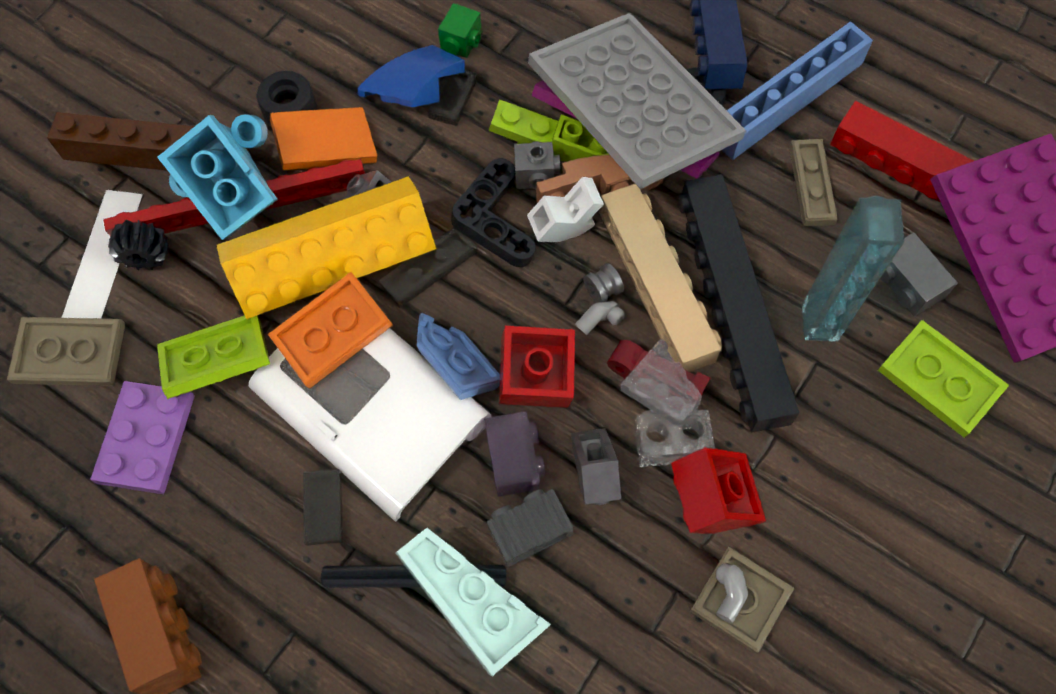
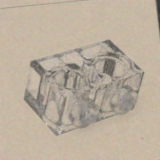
[634,407,715,467]

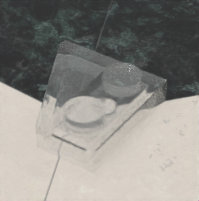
[621,338,702,428]

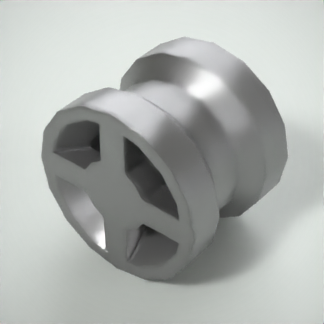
[583,263,624,303]

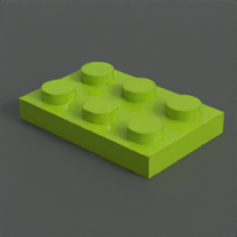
[157,315,270,399]
[877,320,1009,438]

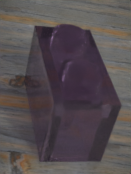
[484,411,546,497]

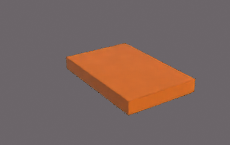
[270,107,377,170]
[268,272,393,389]

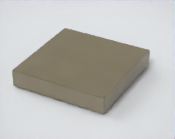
[690,547,794,655]

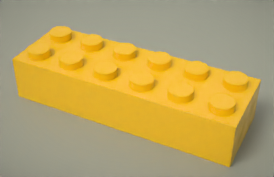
[217,176,436,319]

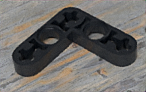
[451,158,536,267]

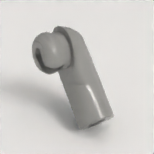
[575,301,625,335]
[716,563,748,624]

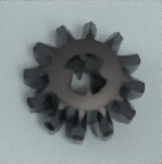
[108,220,169,271]

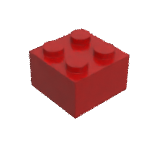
[499,325,575,408]

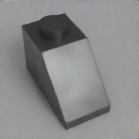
[571,428,621,505]

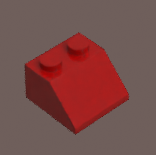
[671,447,766,534]

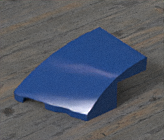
[357,45,465,107]

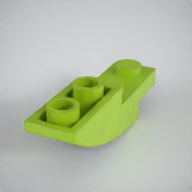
[489,99,609,162]

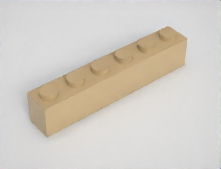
[599,184,722,372]

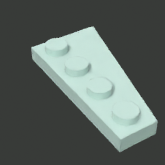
[395,528,551,676]

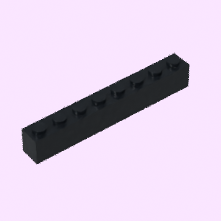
[678,174,799,433]

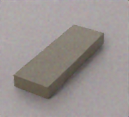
[789,139,838,226]

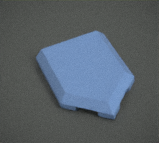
[416,313,500,400]

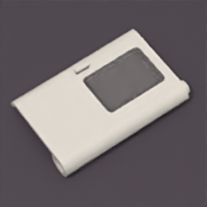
[248,328,491,522]

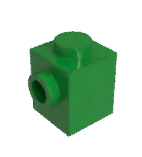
[438,3,482,58]

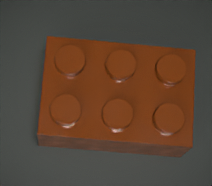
[94,558,202,694]

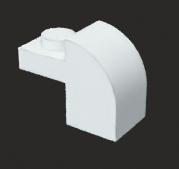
[527,177,604,242]

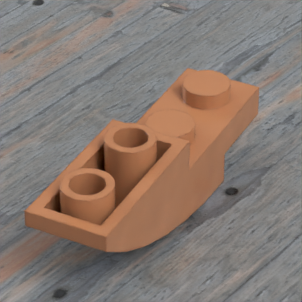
[536,155,663,203]

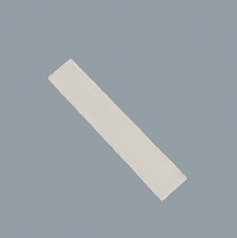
[62,190,143,319]

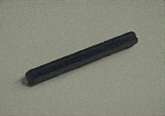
[321,565,507,588]

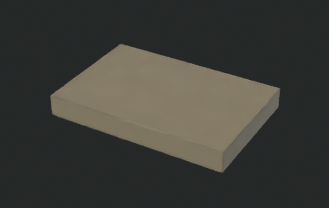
[7,317,125,386]

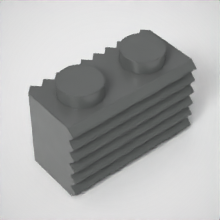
[487,489,574,568]

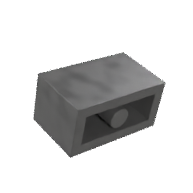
[873,233,958,317]

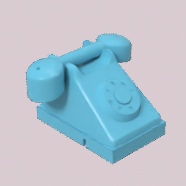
[157,114,278,240]

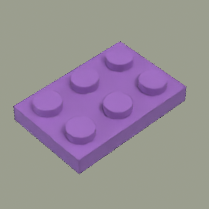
[90,381,195,494]

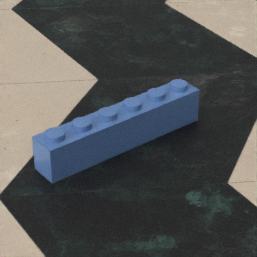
[722,21,873,160]

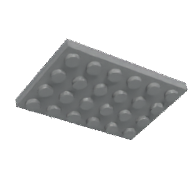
[528,13,746,189]

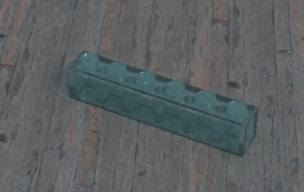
[802,196,905,342]

